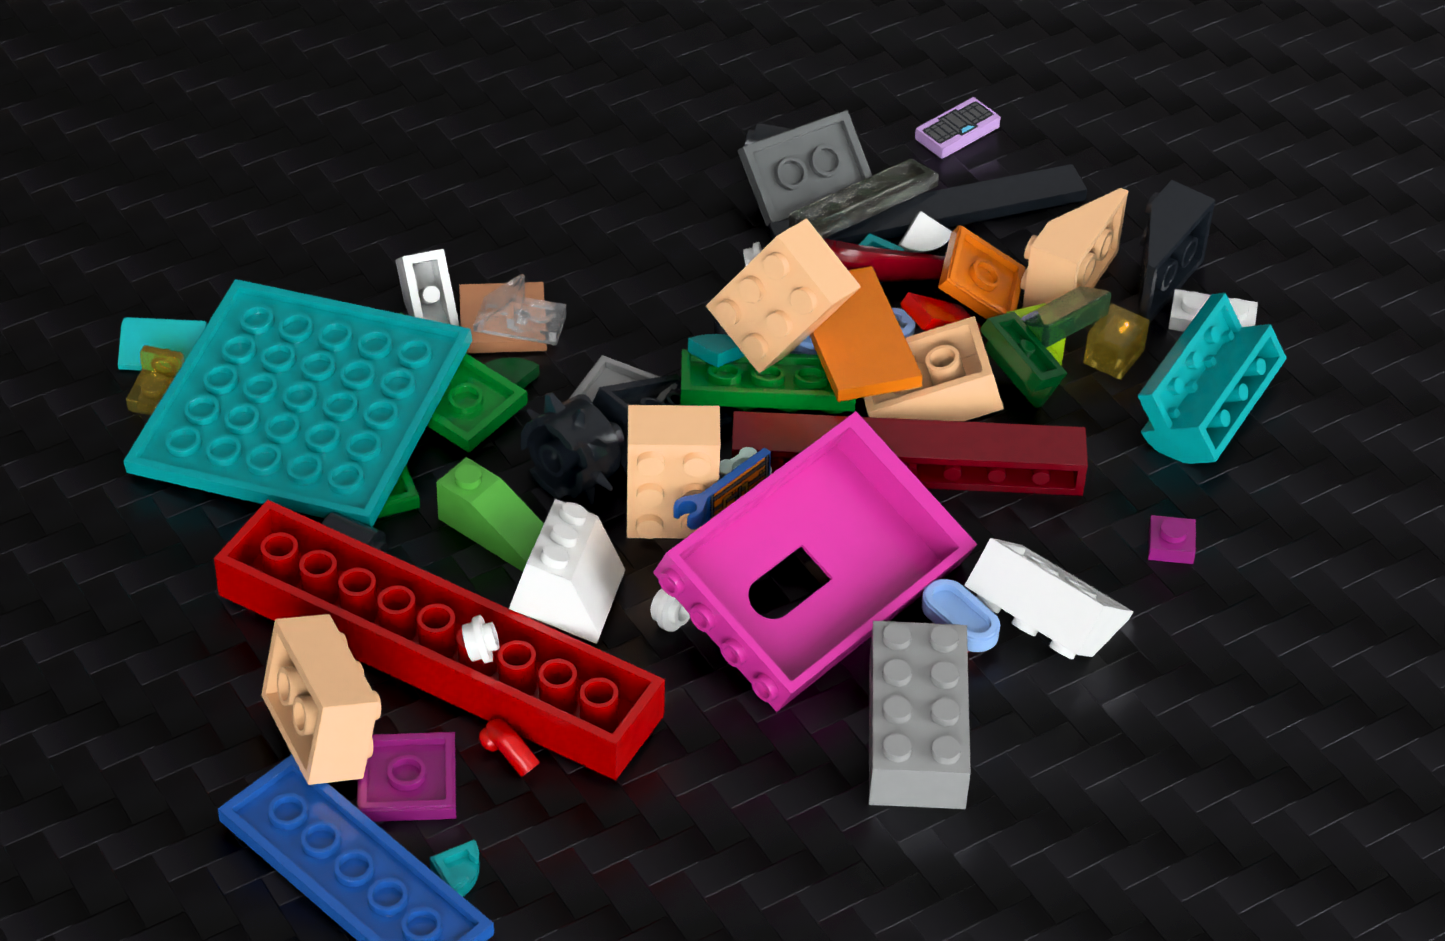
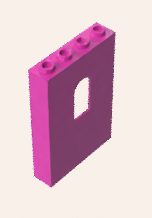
[653,412,978,712]

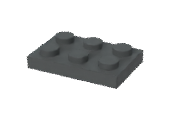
[737,110,876,226]

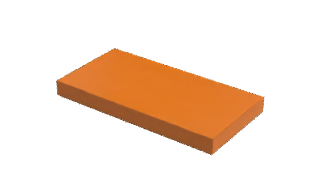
[809,266,922,402]

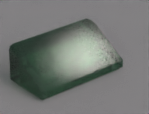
[1021,286,1111,348]

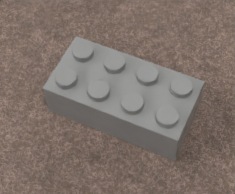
[869,621,971,809]

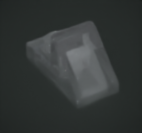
[473,274,566,345]

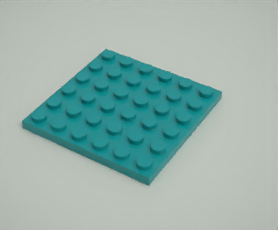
[123,279,473,527]

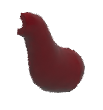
[823,238,945,282]

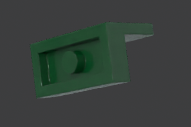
[980,311,1068,408]

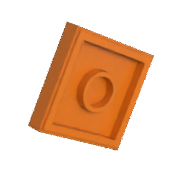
[938,225,1026,319]

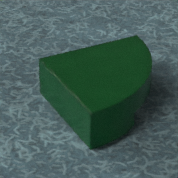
[484,358,540,389]

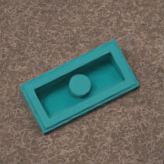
[118,317,208,372]

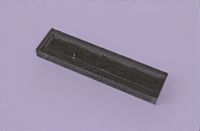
[789,158,938,239]

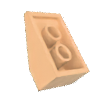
[1020,188,1128,325]
[863,316,1004,422]

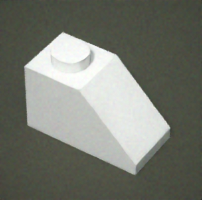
[395,249,460,326]

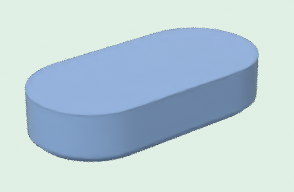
[922,579,1000,652]

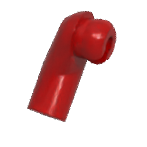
[479,719,540,778]

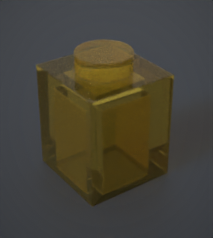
[1084,304,1150,380]

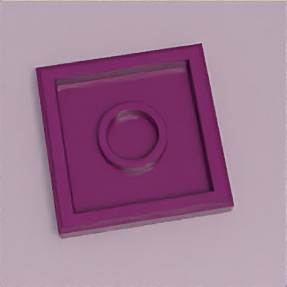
[357,732,456,822]

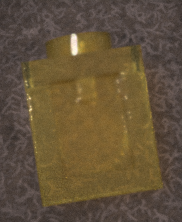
[126,345,185,415]

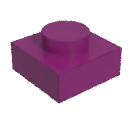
[1148,515,1196,564]

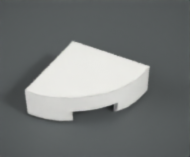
[898,211,952,253]

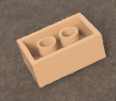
[706,219,861,373]
[627,405,720,539]
[261,614,381,785]

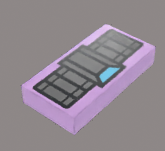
[915,97,1000,159]

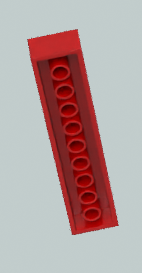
[214,500,665,780]

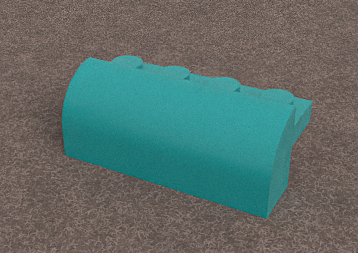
[1138,293,1287,464]

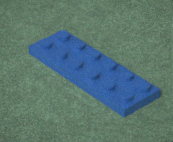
[218,755,494,941]

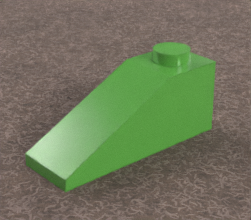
[436,457,544,572]

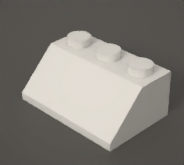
[509,499,625,644]
[964,538,1133,659]

